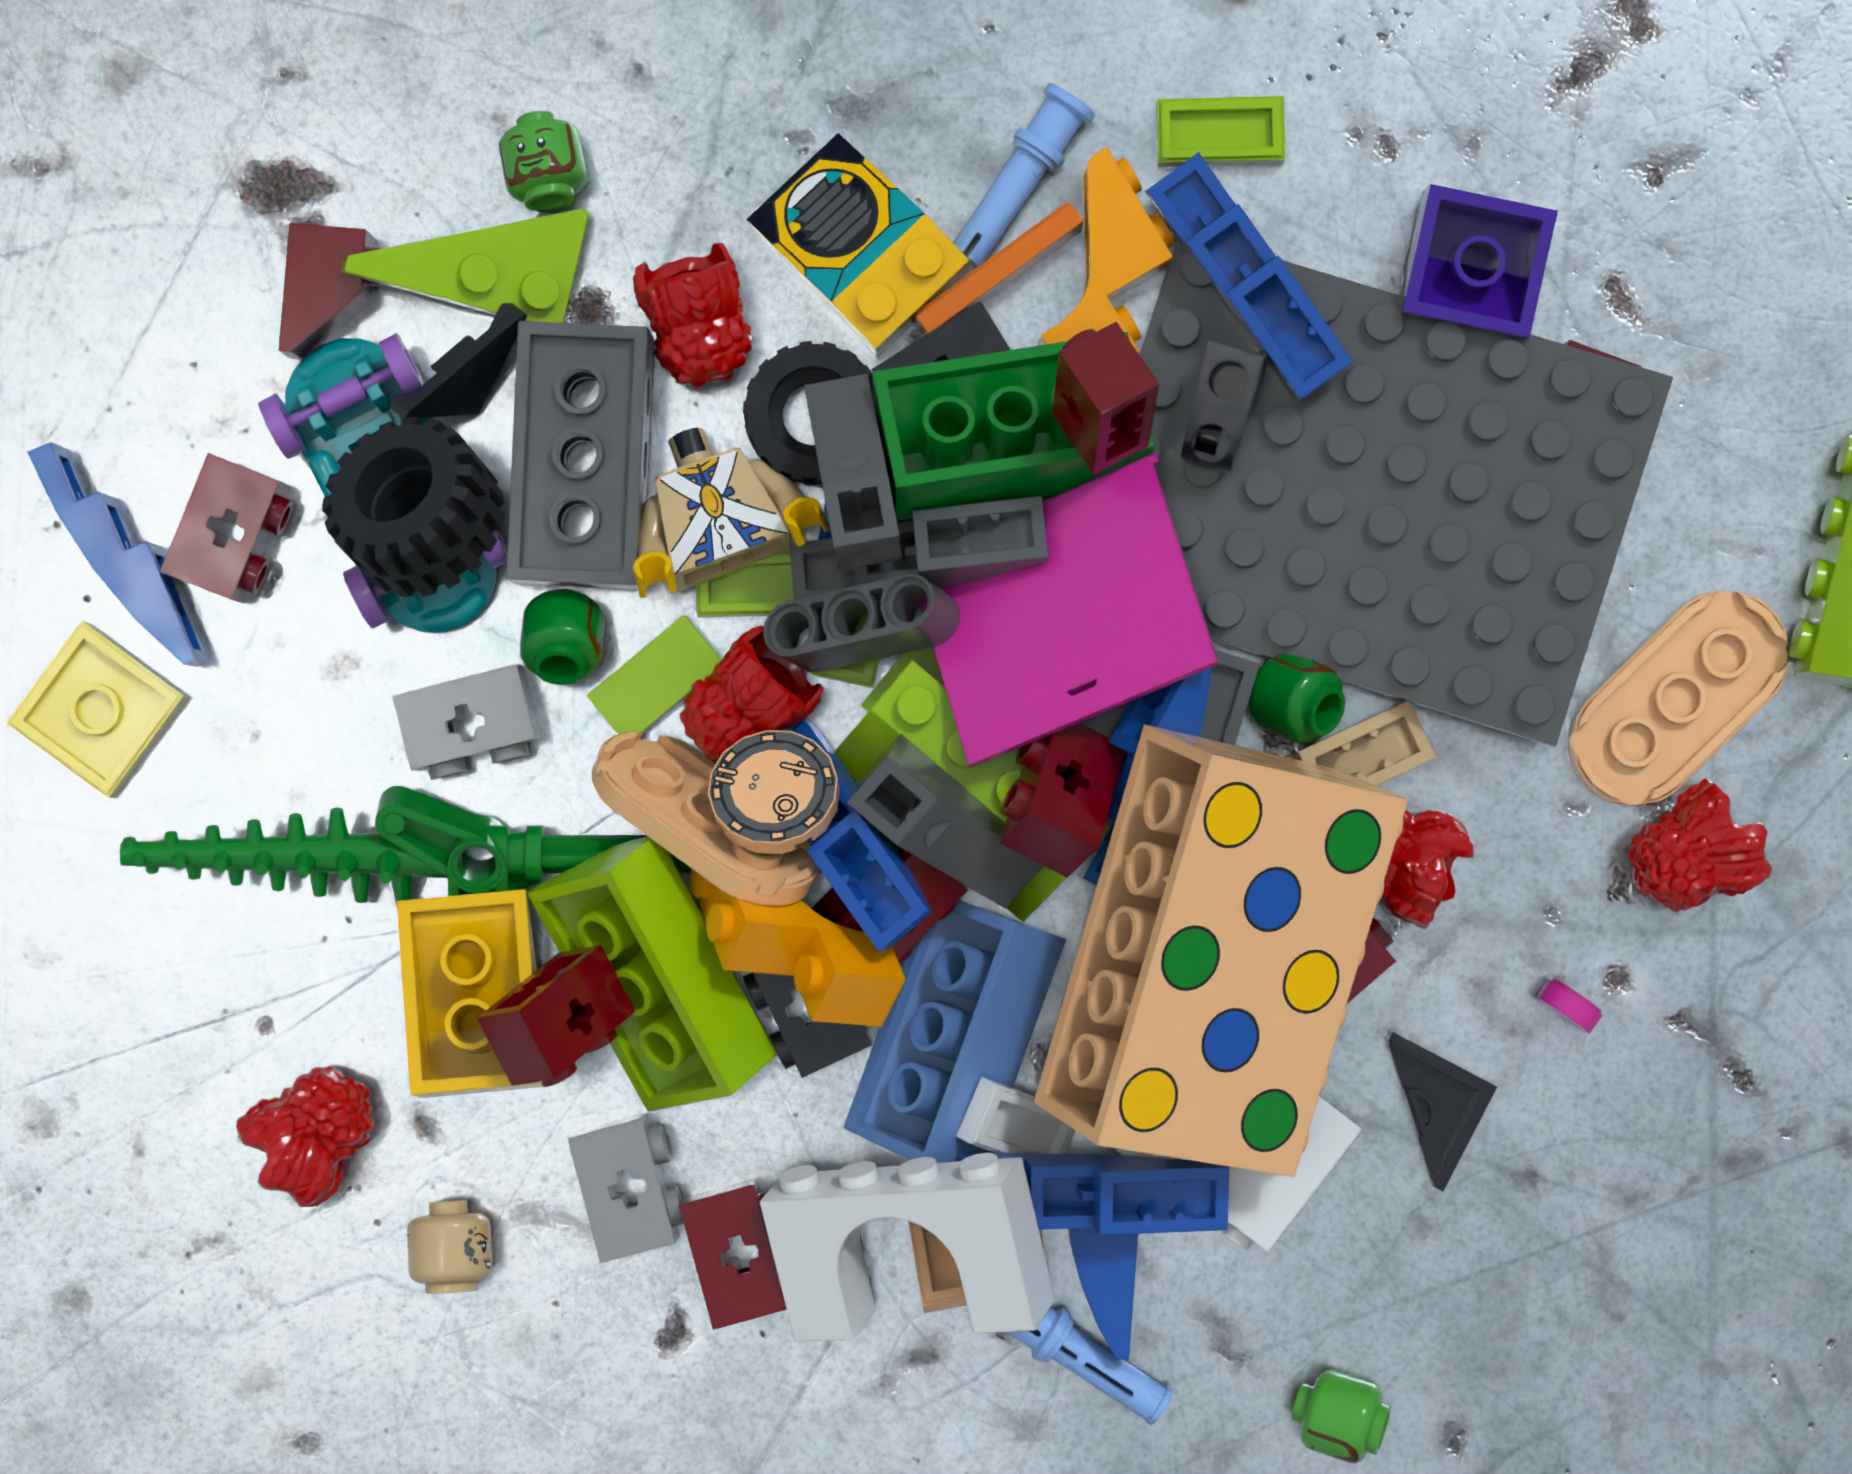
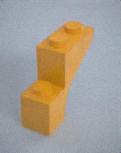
[1037,147,1174,353]
[690,869,906,1027]

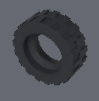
[743,341,879,486]

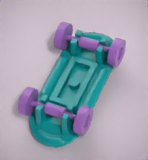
[258,333,507,633]

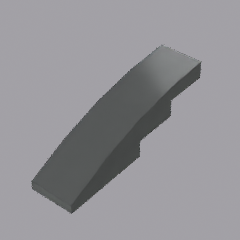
[790,496,1049,599]

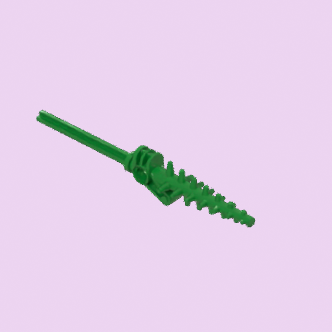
[119,786,822,907]

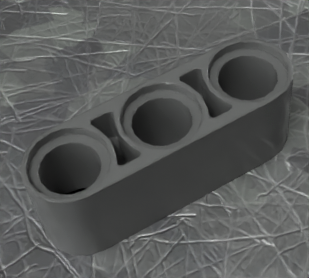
[763,574,960,672]

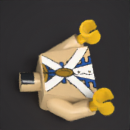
[633,427,830,598]

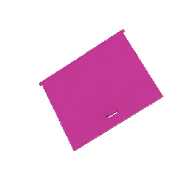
[921,452,1219,768]

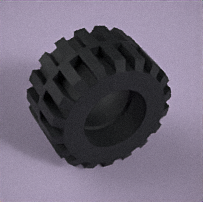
[322,417,505,597]

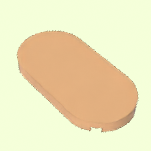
[1568,591,1789,806]
[591,731,819,906]

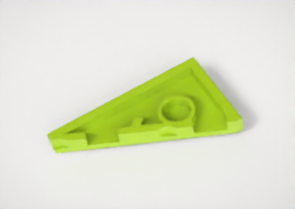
[341,209,589,323]

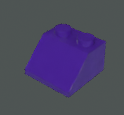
[1402,184,1558,339]

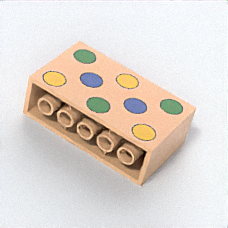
[1034,724,1408,1177]

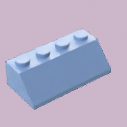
[843,900,1066,1163]

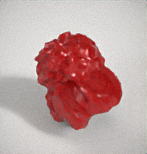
[633,243,752,388]
[679,625,824,762]
[1628,778,1772,913]
[1381,809,1475,929]
[236,1066,374,1207]

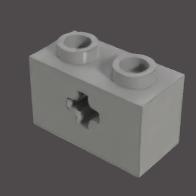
[392,664,542,780]
[567,1113,684,1263]

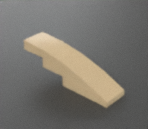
[1284,701,1437,786]

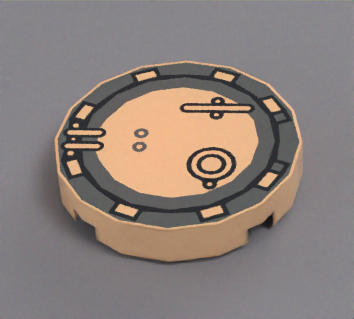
[708,730,840,854]

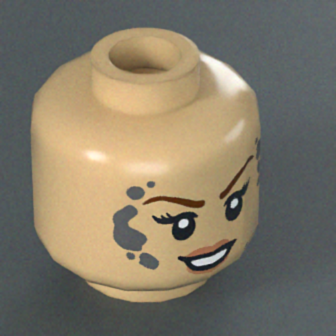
[407,1200,492,1294]

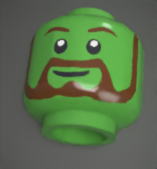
[499,111,587,212]
[1291,1369,1391,1464]

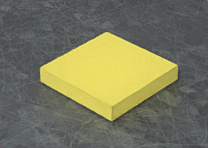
[6,620,188,798]

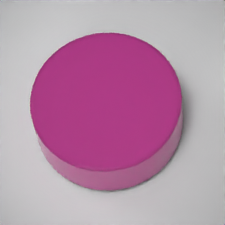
[1536,978,1602,1034]

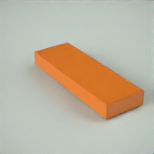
[915,202,1084,336]

